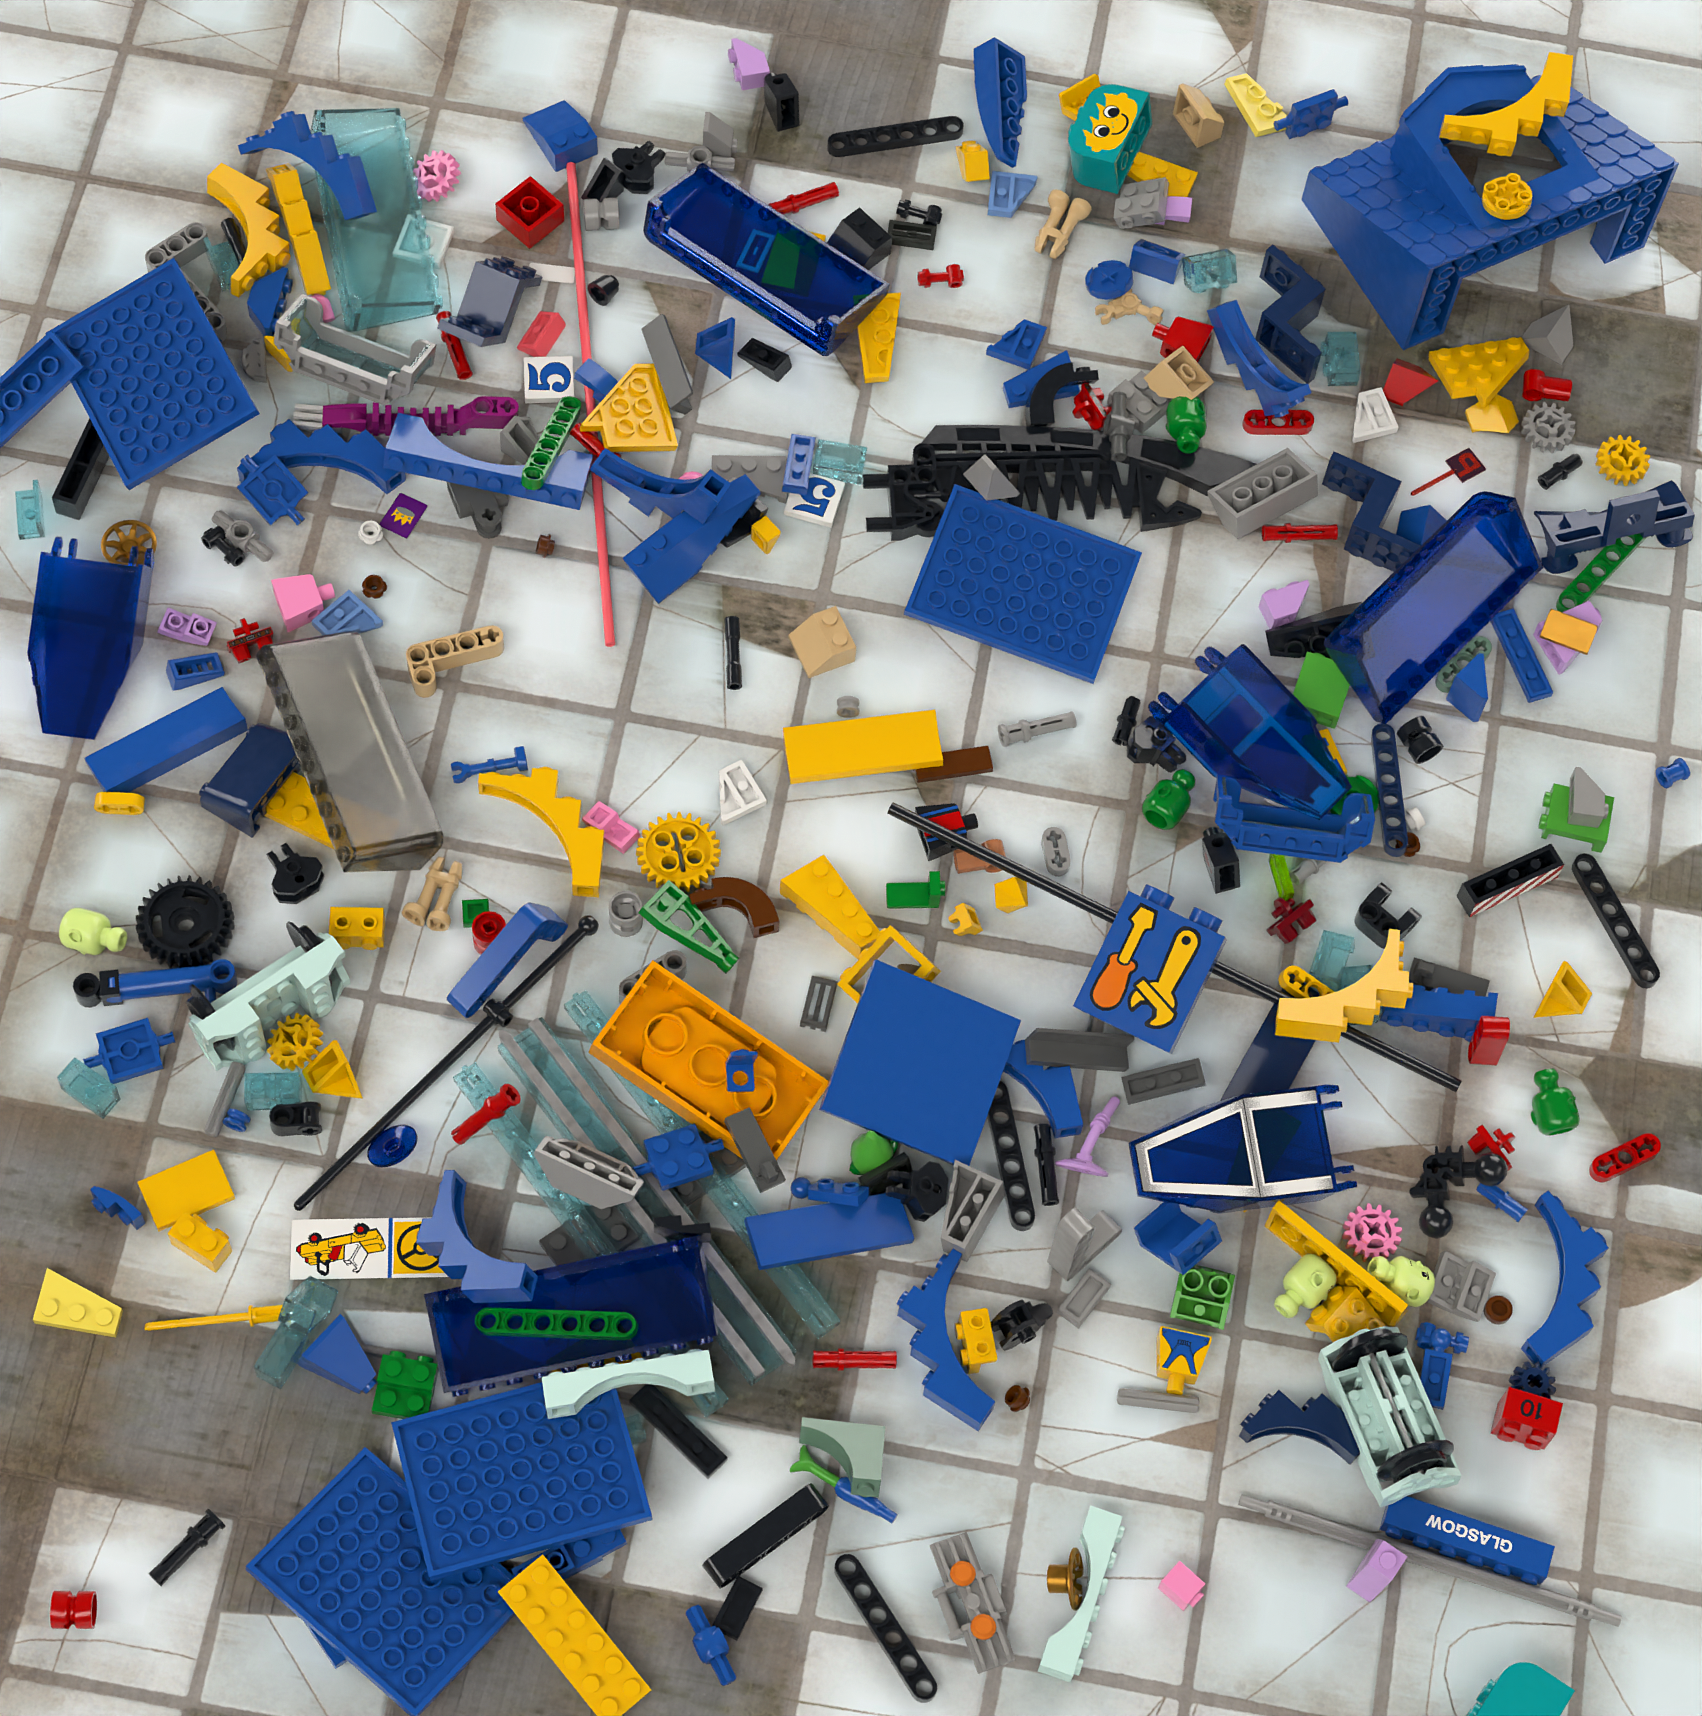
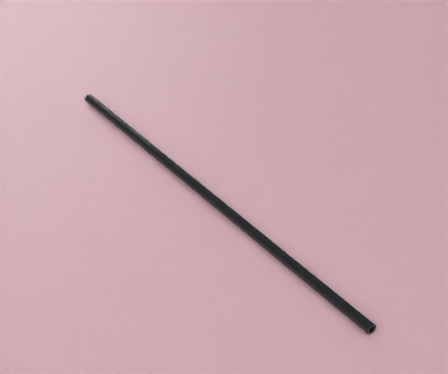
[887,802,1462,1092]

